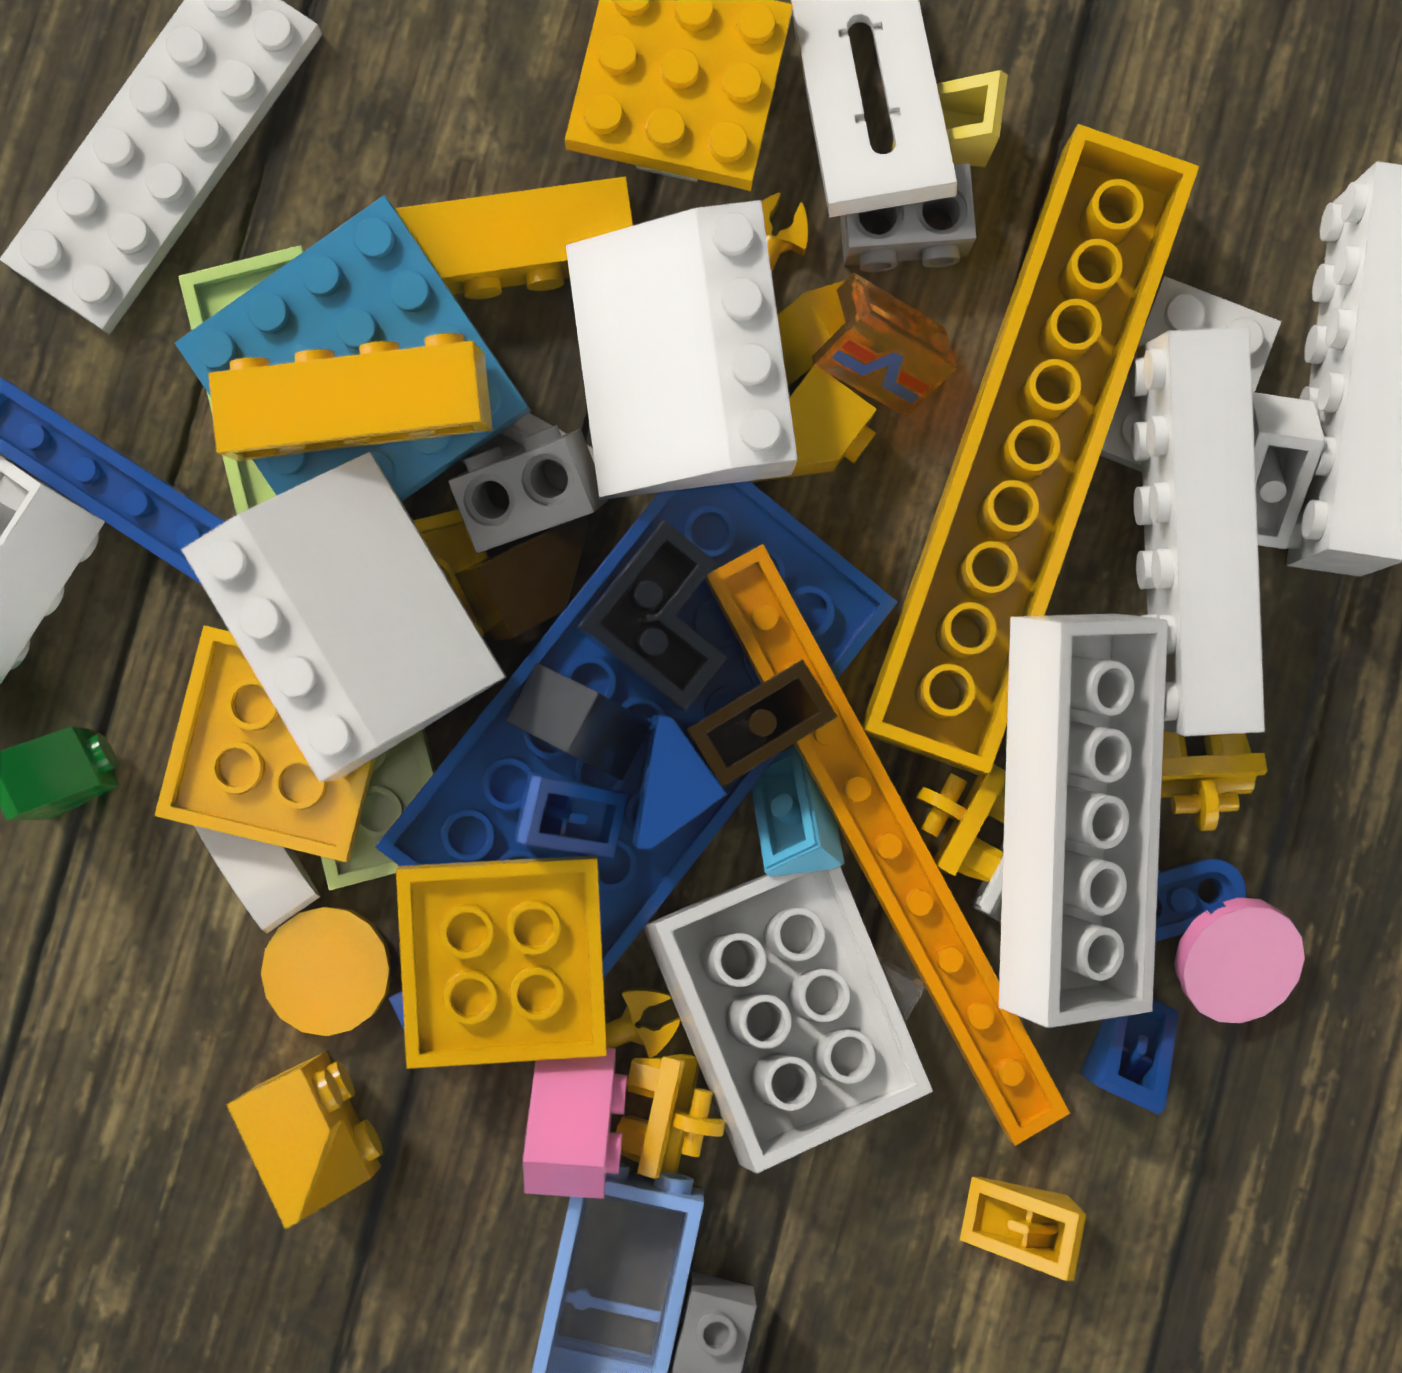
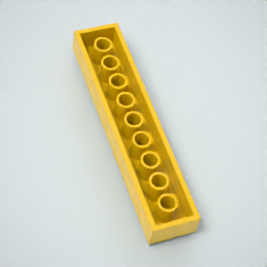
[861,124,1200,775]

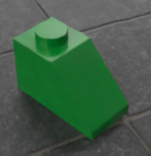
[0,726,120,821]

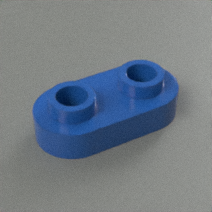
[1155,859,1246,941]

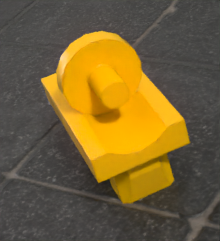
[1161,730,1268,832]
[917,764,1006,882]
[616,1054,726,1179]

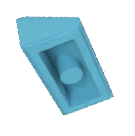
[751,746,844,877]

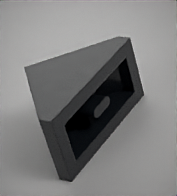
[506,663,652,781]

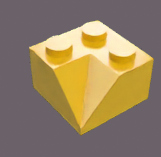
[227,1051,383,1229]

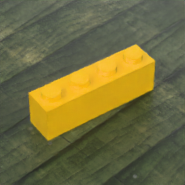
[395,176,633,300]
[208,333,493,461]

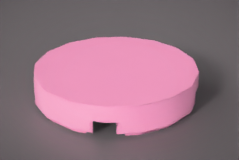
[1174,897,1305,1023]

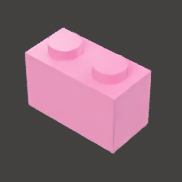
[523,1048,627,1199]

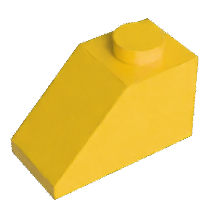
[750,364,877,483]

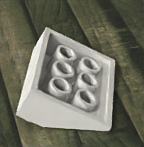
[566,200,798,500]
[181,452,507,782]
[643,867,933,1174]

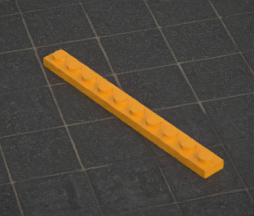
[704,544,1070,1146]

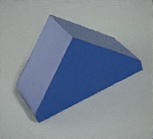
[632,715,726,850]
[514,771,628,858]
[1079,999,1179,1115]

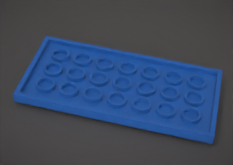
[375,481,898,978]

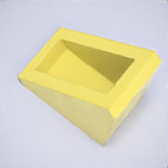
[892,70,1008,168]

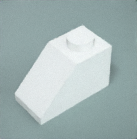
[1252,392,1326,549]

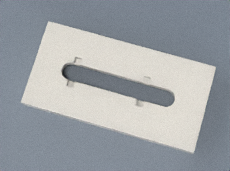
[790,0,957,218]

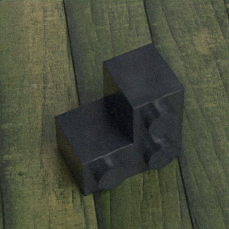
[576,520,727,710]

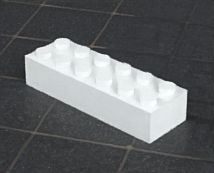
[1286,161,1402,577]
[1128,327,1265,736]
[999,614,1168,1028]

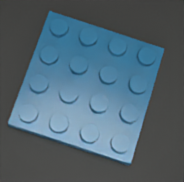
[175,195,532,502]

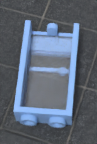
[532,1161,704,1373]

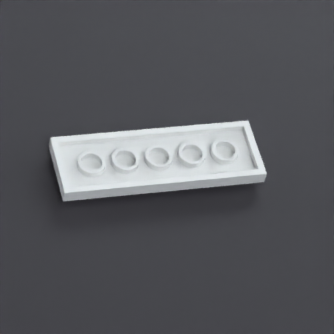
[0,0,322,335]

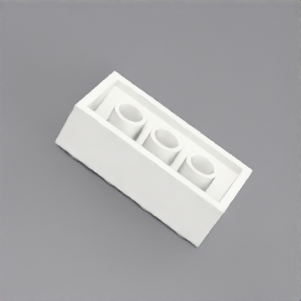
[0,455,105,684]

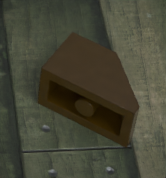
[455,515,590,647]
[685,659,838,787]

